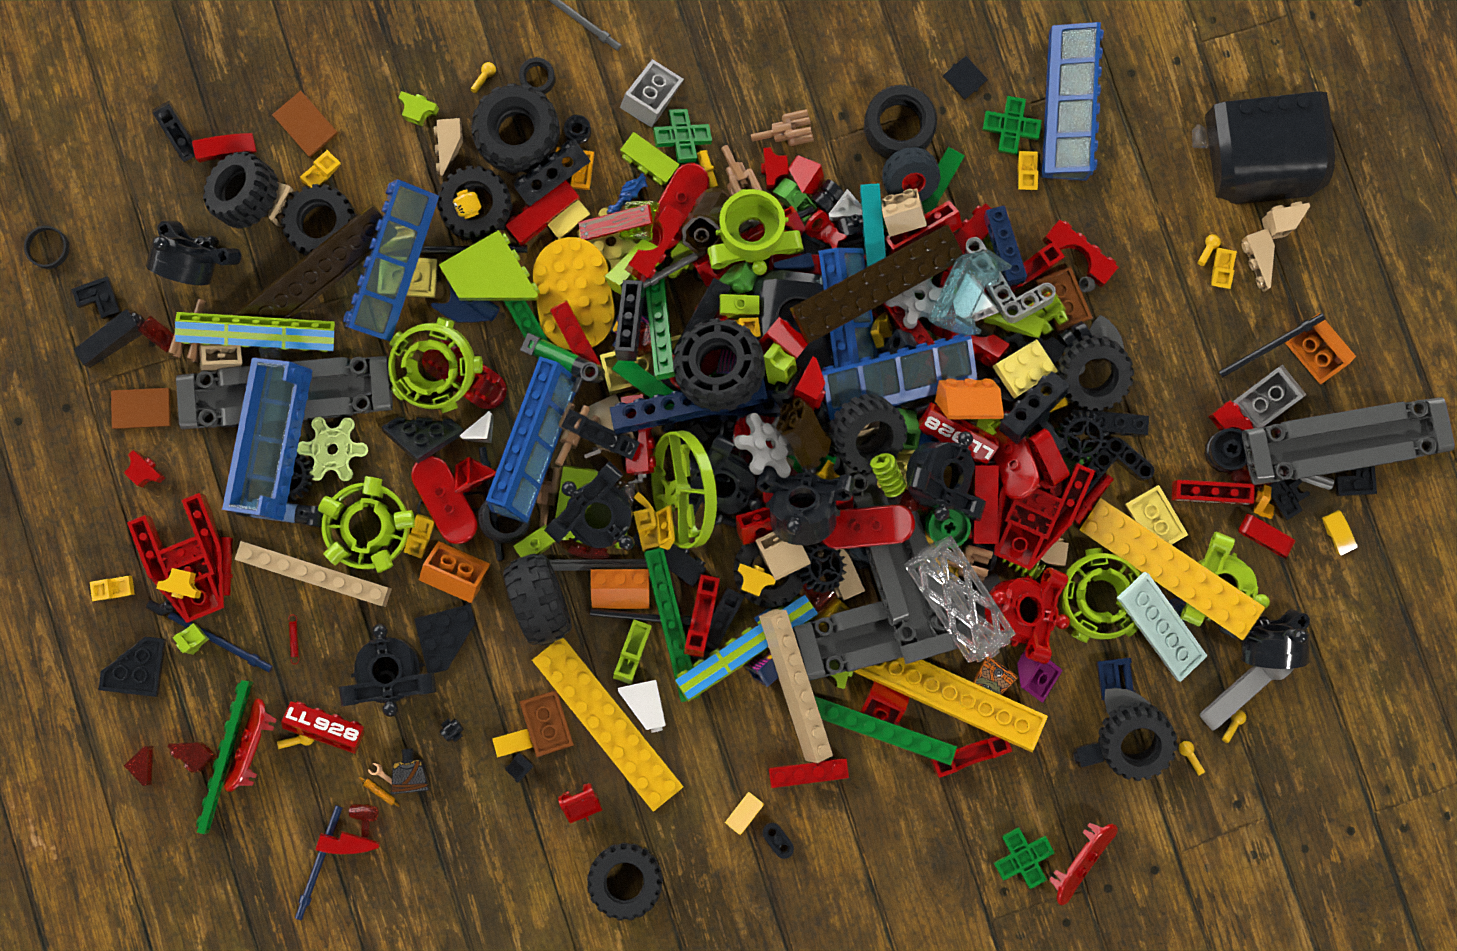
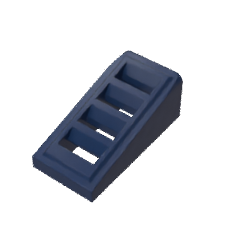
[773,253,814,271]

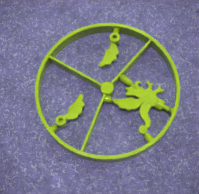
[651,430,717,549]

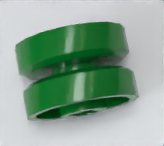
[924,508,971,548]

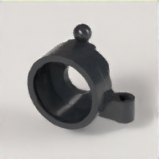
[146,221,241,286]
[906,431,986,521]
[676,433,764,516]
[544,461,634,551]
[757,466,856,545]
[1218,609,1310,669]
[339,624,437,717]

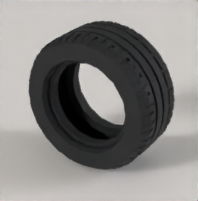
[864,84,937,159]

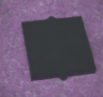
[943,56,988,100]

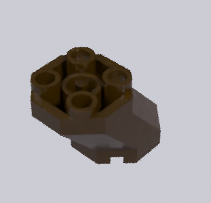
[682,187,731,253]
[776,397,831,470]

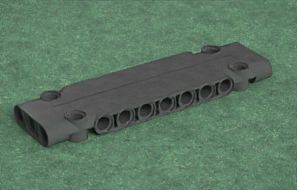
[176,356,393,430]
[1242,397,1455,485]
[841,460,958,664]
[793,573,1000,681]

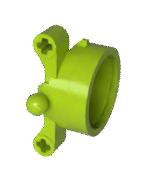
[707,189,804,275]
[1180,531,1270,626]

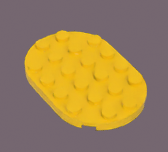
[533,237,615,351]

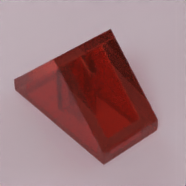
[138,315,174,353]
[124,745,153,786]

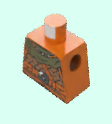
[973,655,1018,695]

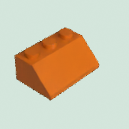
[1285,313,1356,385]
[935,378,1004,419]
[419,541,491,603]
[591,569,650,609]

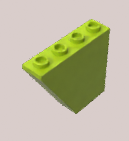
[439,230,540,301]
[556,465,629,549]

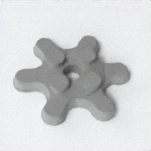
[885,278,952,329]
[734,413,795,478]

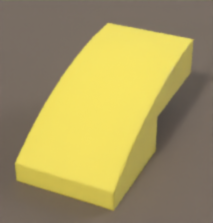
[548,200,591,239]

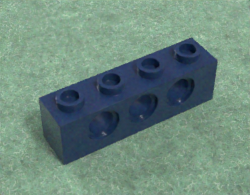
[984,205,1027,287]

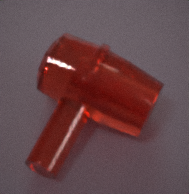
[803,583,837,613]
[349,804,379,838]

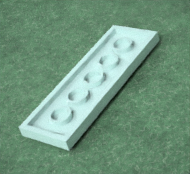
[1117,572,1207,682]

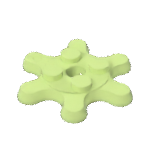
[297,417,368,481]

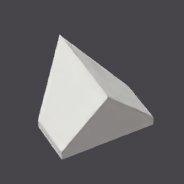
[828,189,862,221]
[460,411,494,443]

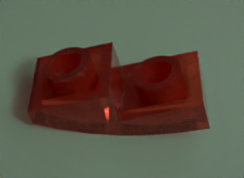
[1227,470,1271,488]
[568,544,610,559]

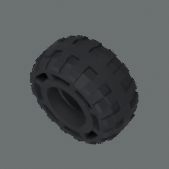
[471,83,560,174]
[673,318,766,412]
[503,553,572,646]

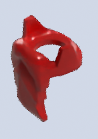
[805,207,847,249]

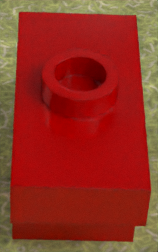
[761,147,789,189]
[124,450,165,488]

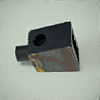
[391,748,431,794]

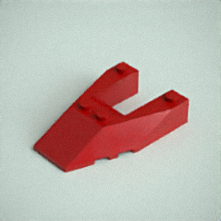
[994,453,1095,570]
[127,493,224,623]

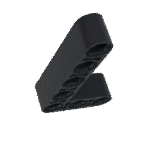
[1059,437,1155,498]

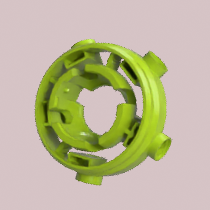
[388,317,483,413]
[318,476,415,573]
[1058,548,1142,643]

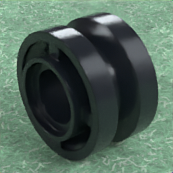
[564,115,591,145]

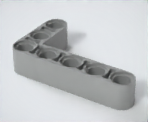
[965,237,1056,323]
[1199,666,1294,731]

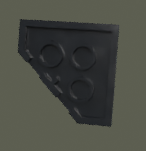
[382,417,463,464]
[414,604,476,674]
[98,637,166,697]

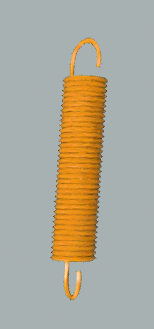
[359,777,400,807]

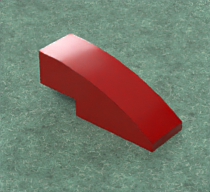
[192,133,257,163]
[315,831,380,854]

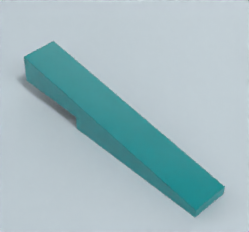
[860,183,886,267]

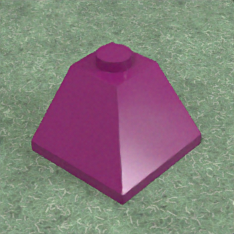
[1017,651,1063,703]

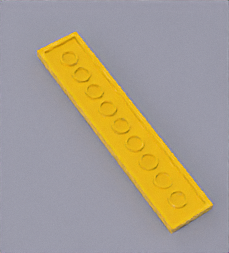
[1079,498,1266,640]
[532,638,684,812]
[853,658,1048,752]

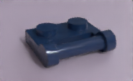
[1097,658,1136,700]

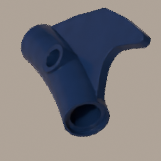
[431,281,500,323]

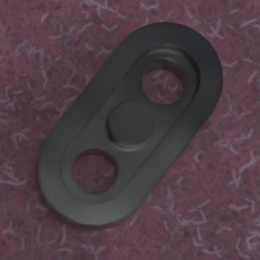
[763,823,794,859]

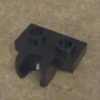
[1269,479,1310,521]

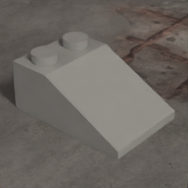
[620,59,684,128]
[1233,365,1306,428]

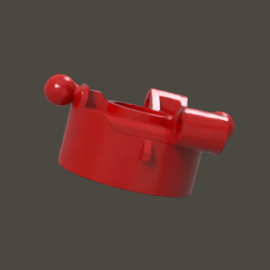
[985,567,1070,664]

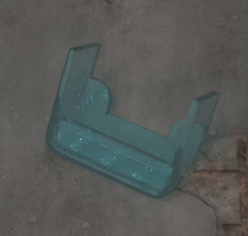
[929,249,1012,336]

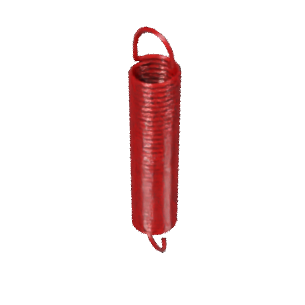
[288,614,299,664]

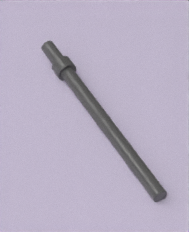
[548,0,622,51]
[643,239,723,288]

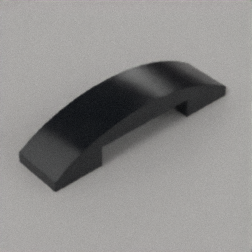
[561,409,640,460]
[693,588,745,661]

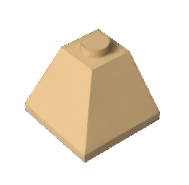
[268,182,295,229]

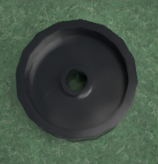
[1204,428,1248,473]

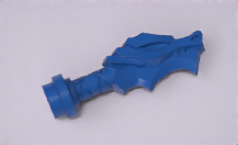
[606,173,648,214]

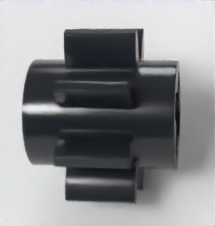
[440,719,464,742]

